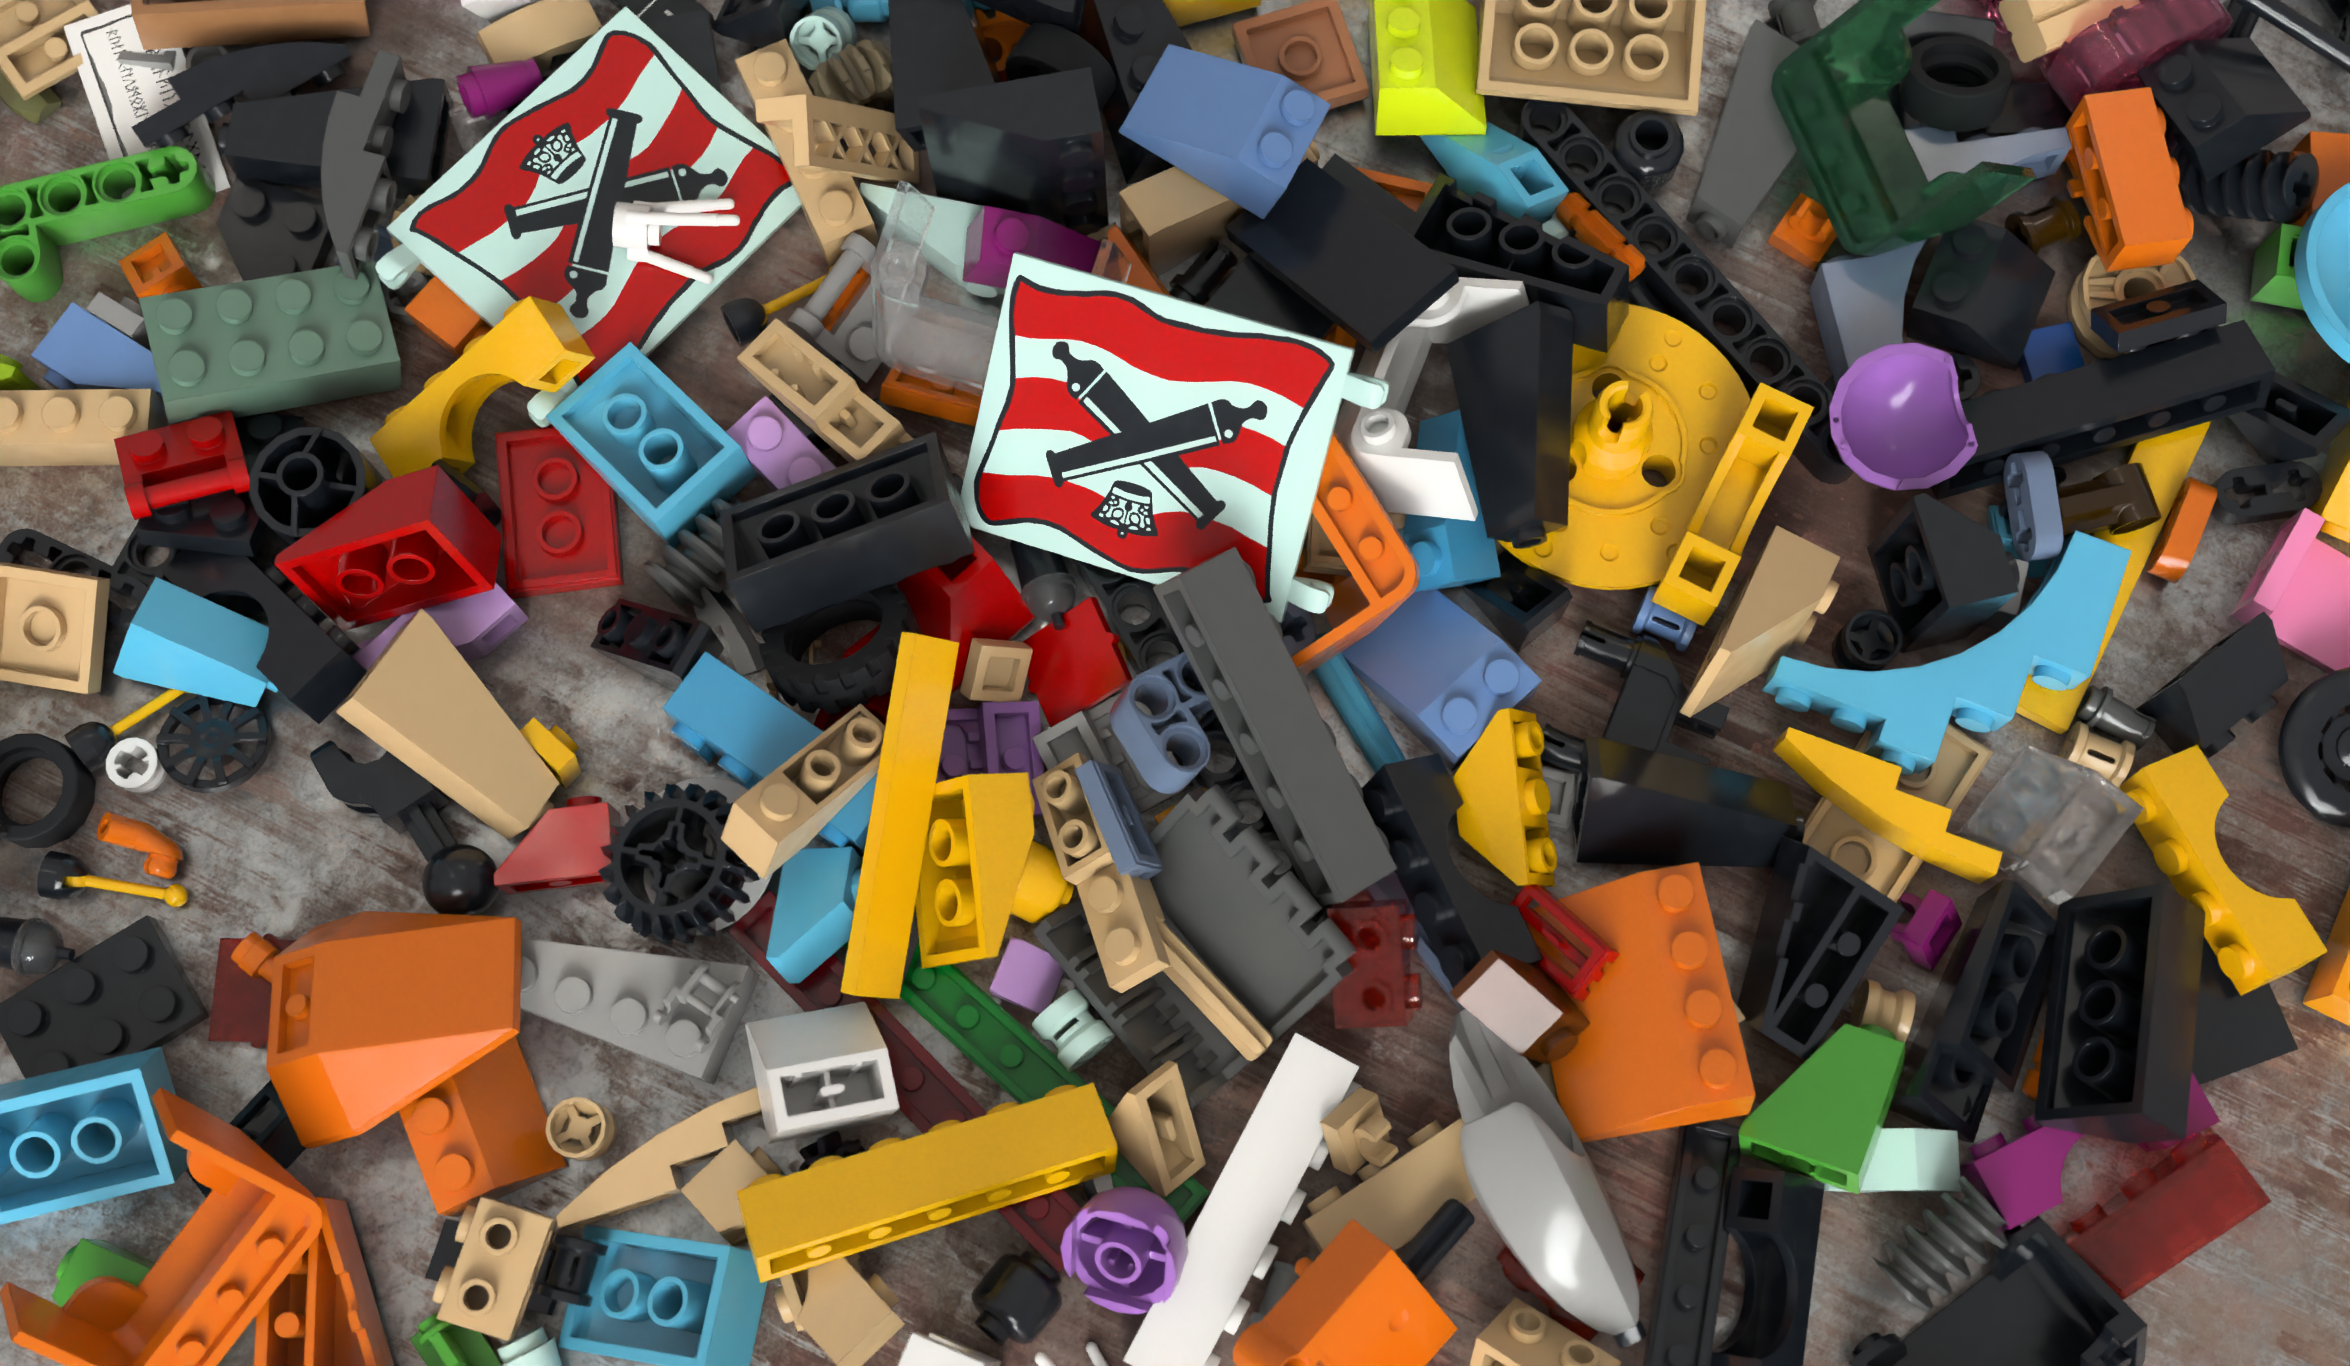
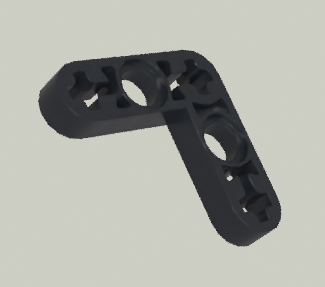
[0,528,183,631]

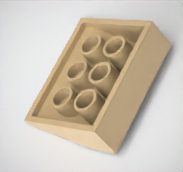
[1476,0,1707,116]

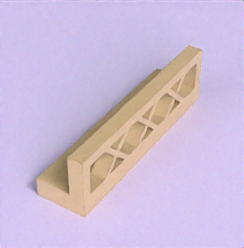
[755,94,920,185]

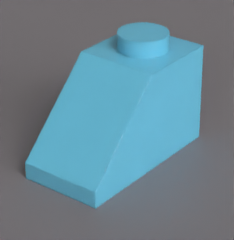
[766,847,863,983]

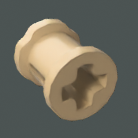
[2057,721,2136,791]

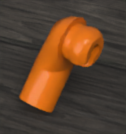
[97,812,183,879]

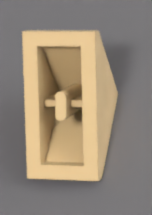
[1108,1060,1206,1197]

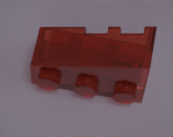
[2063,1127,2271,1300]

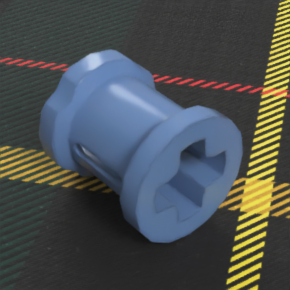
[1630,585,1698,652]

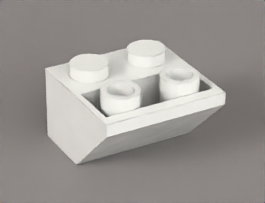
[745,1002,899,1144]

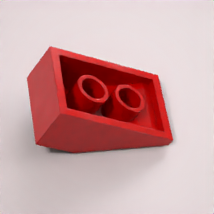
[274,465,502,631]

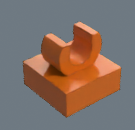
[1767,192,1847,271]

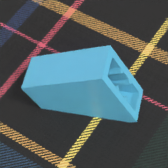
[113,577,278,707]

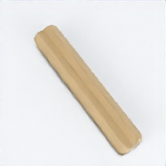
[1157,921,1274,1061]

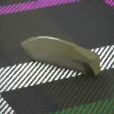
[0,71,62,125]

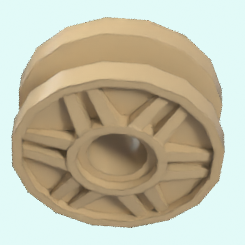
[2066,254,2196,358]

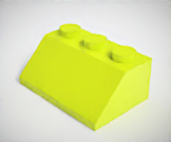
[1368,0,1487,136]

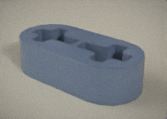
[2003,451,2063,561]

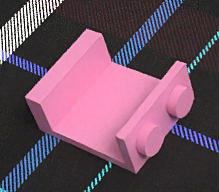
[2230,508,2350,673]

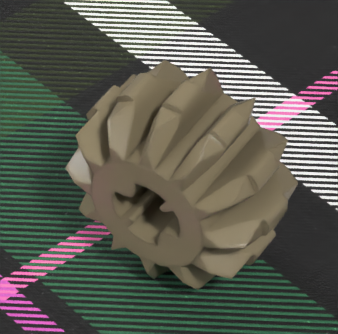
[808,39,894,110]

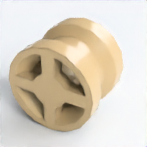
[1850,979,1916,1042]

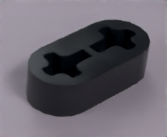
[2211,461,2322,525]

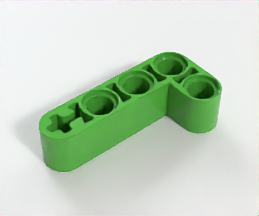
[0,146,216,303]

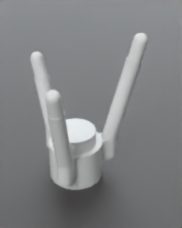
[612,198,740,284]

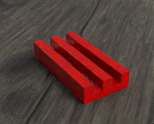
[1510,884,1620,1001]

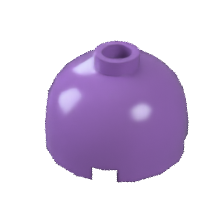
[1060,1186,1188,1314]

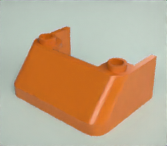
[1291,431,1420,675]
[0,1087,323,1366]

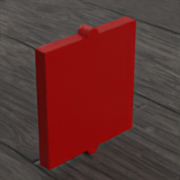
[1022,597,1133,728]

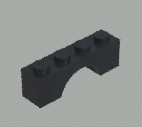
[161,549,367,724]
[1362,753,1543,988]
[1710,1166,1825,1366]

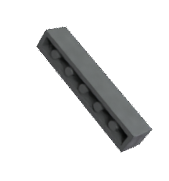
[1153,547,1397,906]

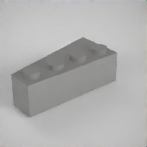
[520,938,760,1085]

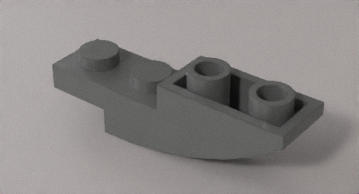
[321,50,412,280]

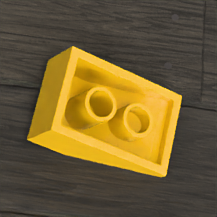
[915,772,1035,968]

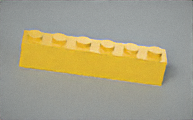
[736,1082,1118,1283]

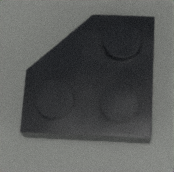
[216,177,333,281]

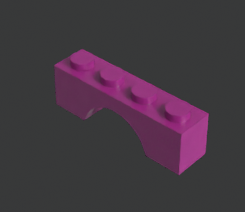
[1960,1073,2220,1230]

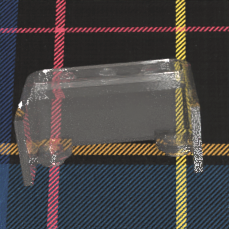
[871,180,1132,397]

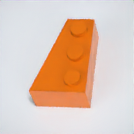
[2063,87,2194,272]
[254,1197,394,1366]

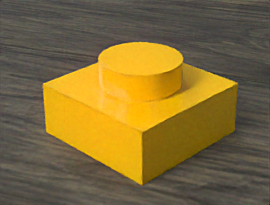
[520,717,582,789]

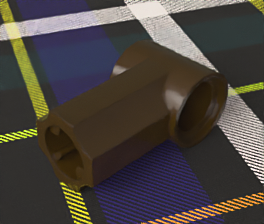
[2057,463,2162,540]

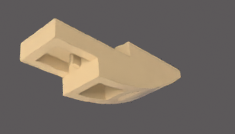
[1032,752,1171,993]

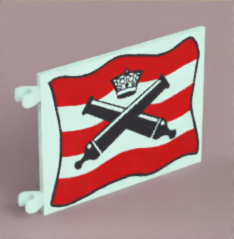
[375,6,801,428]
[960,252,1389,623]

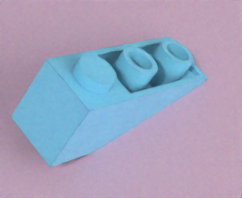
[1419,121,1569,224]

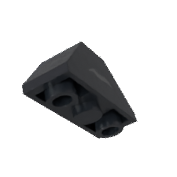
[590,598,724,691]

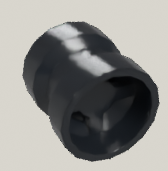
[1831,609,1903,672]

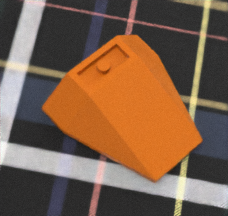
[266,911,522,1149]

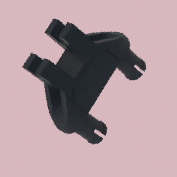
[1541,620,1730,774]

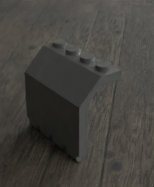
[1032,784,1357,1110]

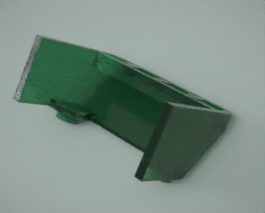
[1771,0,2036,256]

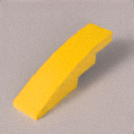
[1773,727,2003,884]

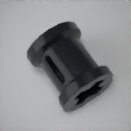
[537,1233,609,1307]

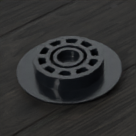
[2278,667,2350,828]

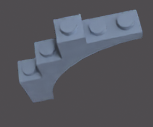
[1809,123,2072,387]

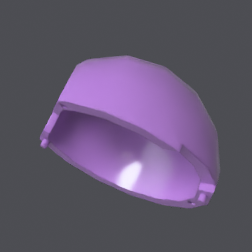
[1829,342,1978,491]

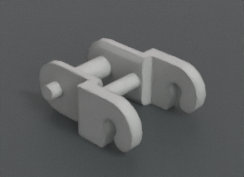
[652,961,741,1053]

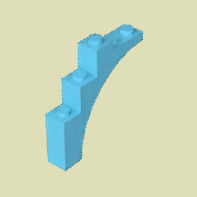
[1761,530,2131,775]

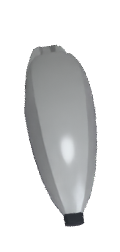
[1449,1008,1646,1348]

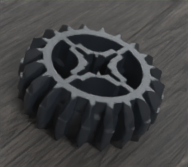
[598,783,760,944]

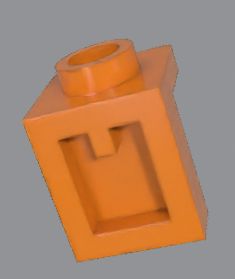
[118,231,204,298]

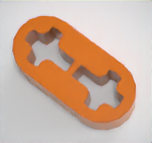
[2146,477,2218,584]

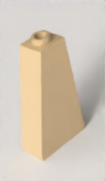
[1119,140,1320,276]
[336,609,559,840]

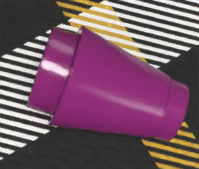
[456,58,543,120]

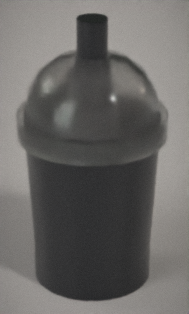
[1010,540,1078,630]
[0,916,75,977]

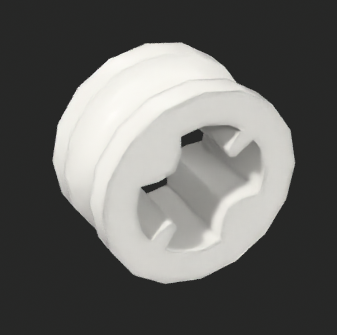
[106,737,167,794]

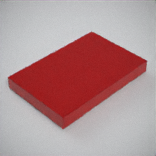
[495,426,625,599]

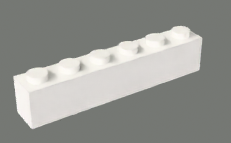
[1123,1032,1362,1366]

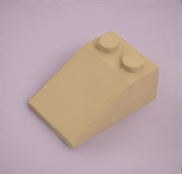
[1680,525,1840,717]

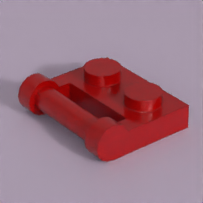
[114,410,250,520]

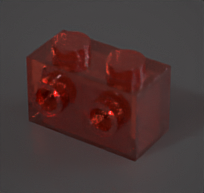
[1327,899,1423,1029]

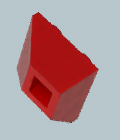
[896,536,1036,693]

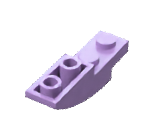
[726,395,836,492]

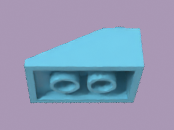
[545,342,757,549]
[557,1225,768,1366]

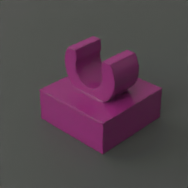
[1889,889,1963,971]

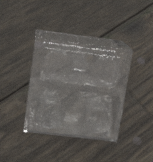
[1957,746,2144,909]

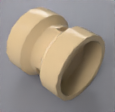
[545,1097,618,1162]

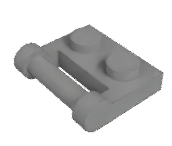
[787,232,929,384]

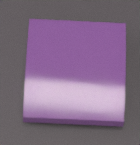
[936,701,1045,818]

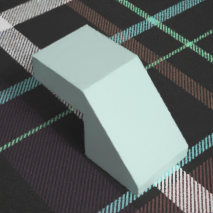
[1820,1128,1961,1193]

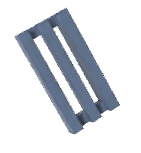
[1075,760,1163,880]

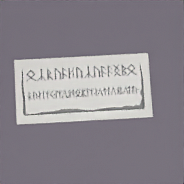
[63,4,231,198]

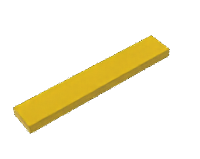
[840,632,959,999]

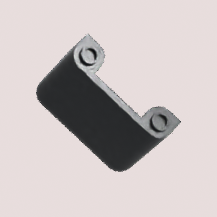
[1849,1215,2147,1366]

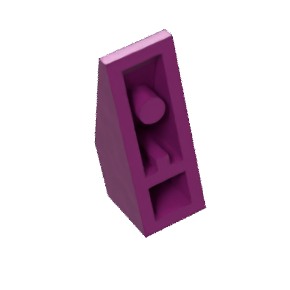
[962,206,1113,289]

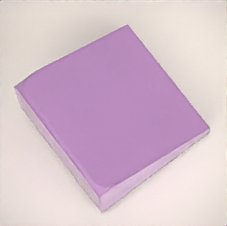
[989,936,1065,1014]

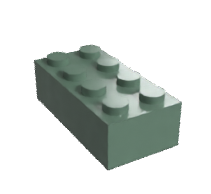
[139,260,402,425]

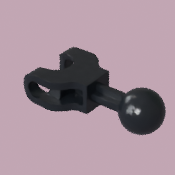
[310,740,499,916]

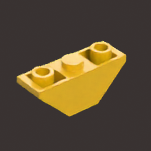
[1453,708,1557,888]

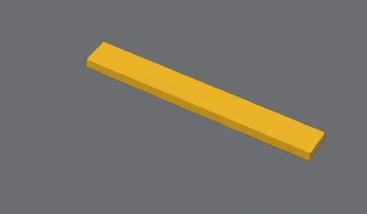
[2016,421,2211,735]

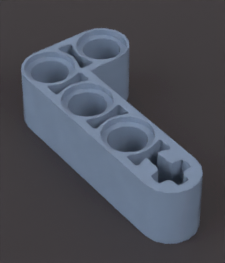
[1110,603,1316,794]

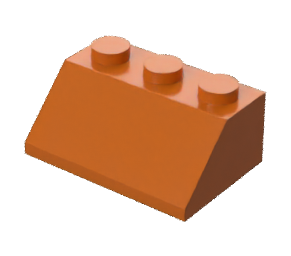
[398,1034,569,1217]

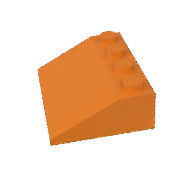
[1524,862,1756,1143]

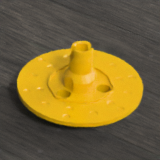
[1497,304,1750,590]

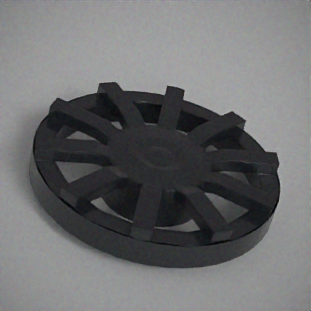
[156,694,271,793]

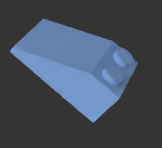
[1118,44,1331,220]
[1342,589,1542,772]

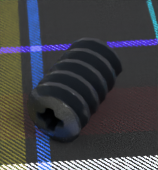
[2182,149,2319,224]

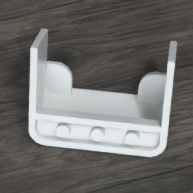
[1334,277,1530,521]

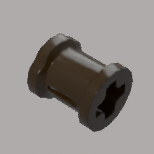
[2005,194,2081,255]

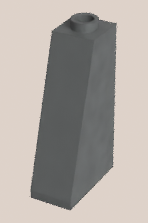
[1686,19,1849,249]

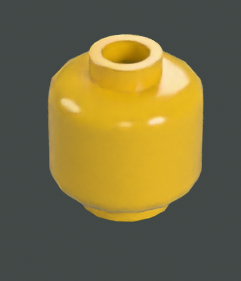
[1010,840,1074,923]

